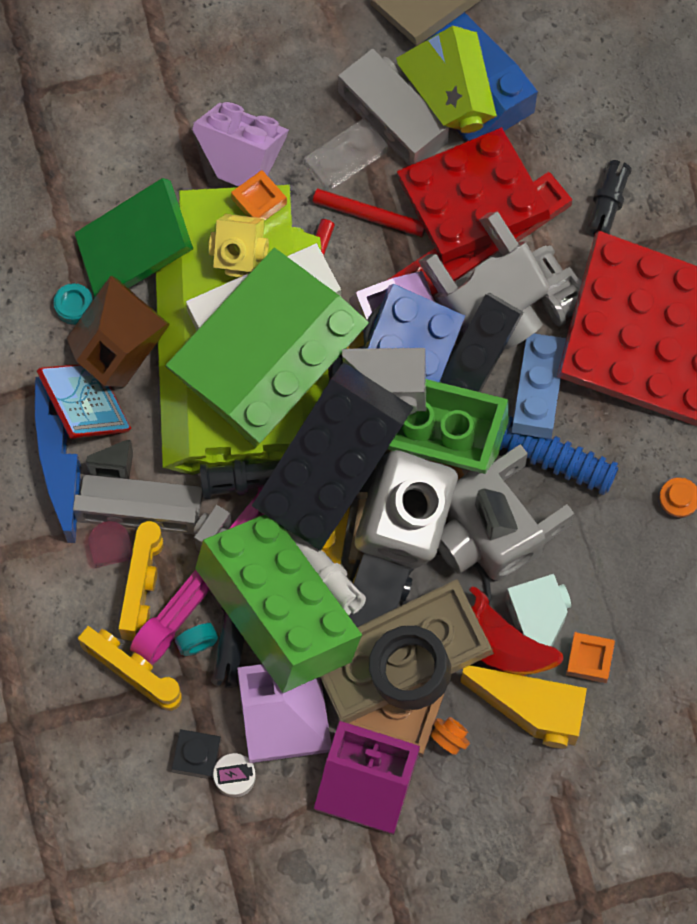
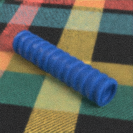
[500,416,619,495]

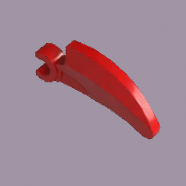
[469,586,563,675]

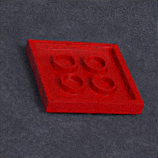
[397,127,550,263]

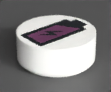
[213,753,256,797]

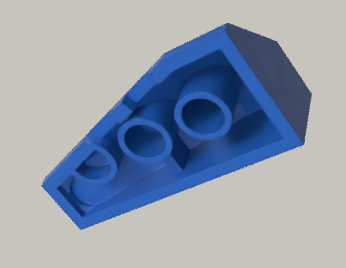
[425,12,538,142]

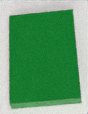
[75,178,193,297]

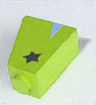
[396,26,497,133]

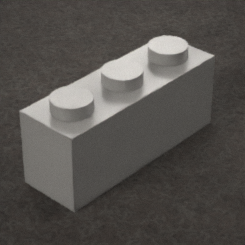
[338,49,449,166]

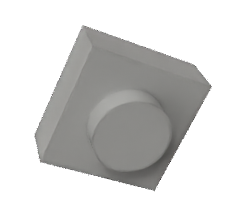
[193,505,232,551]

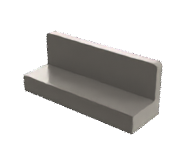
[73,475,202,535]

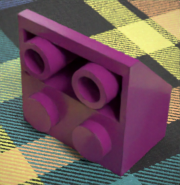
[314,721,420,835]

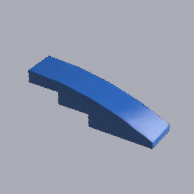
[35,377,81,543]

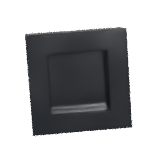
[172,729,222,780]

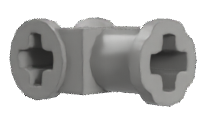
[532,245,582,327]

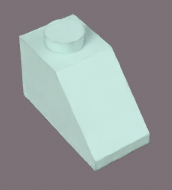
[505,574,571,675]

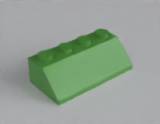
[388,379,508,474]

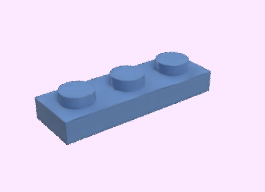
[511,333,566,439]

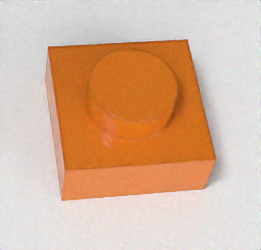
[231,170,287,221]
[566,632,615,683]

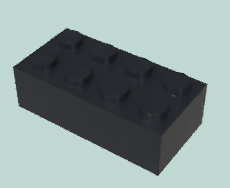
[252,362,414,551]

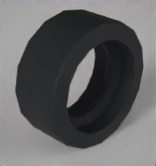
[369,625,451,710]

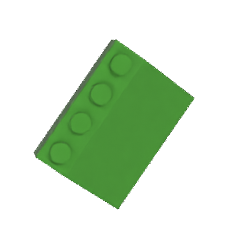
[165,247,369,448]

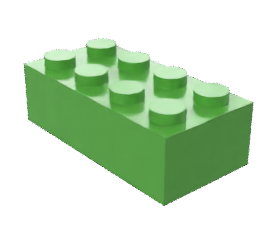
[195,515,362,693]

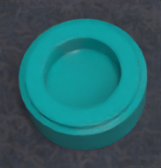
[54,283,93,325]
[175,623,218,656]

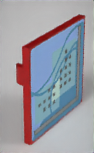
[37,364,131,439]

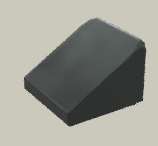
[86,440,133,479]
[475,488,518,540]

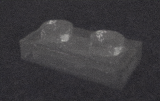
[304,117,388,191]

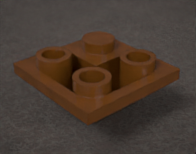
[67,276,170,387]

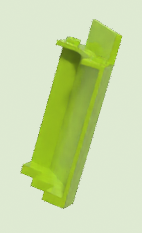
[156,185,329,475]

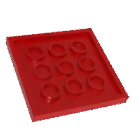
[556,231,697,426]

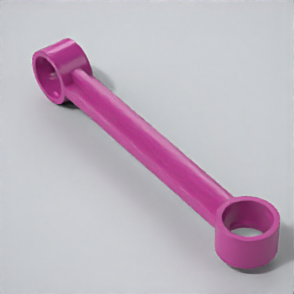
[130,487,265,665]

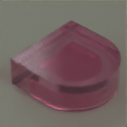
[89,521,133,568]

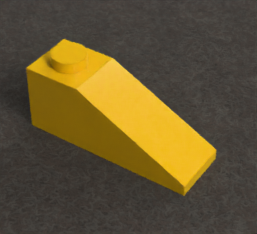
[461,665,587,749]

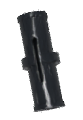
[586,160,632,237]

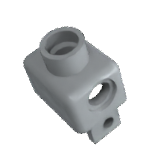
[418,211,549,350]
[438,444,574,580]
[354,450,458,569]

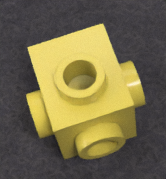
[209,214,269,277]

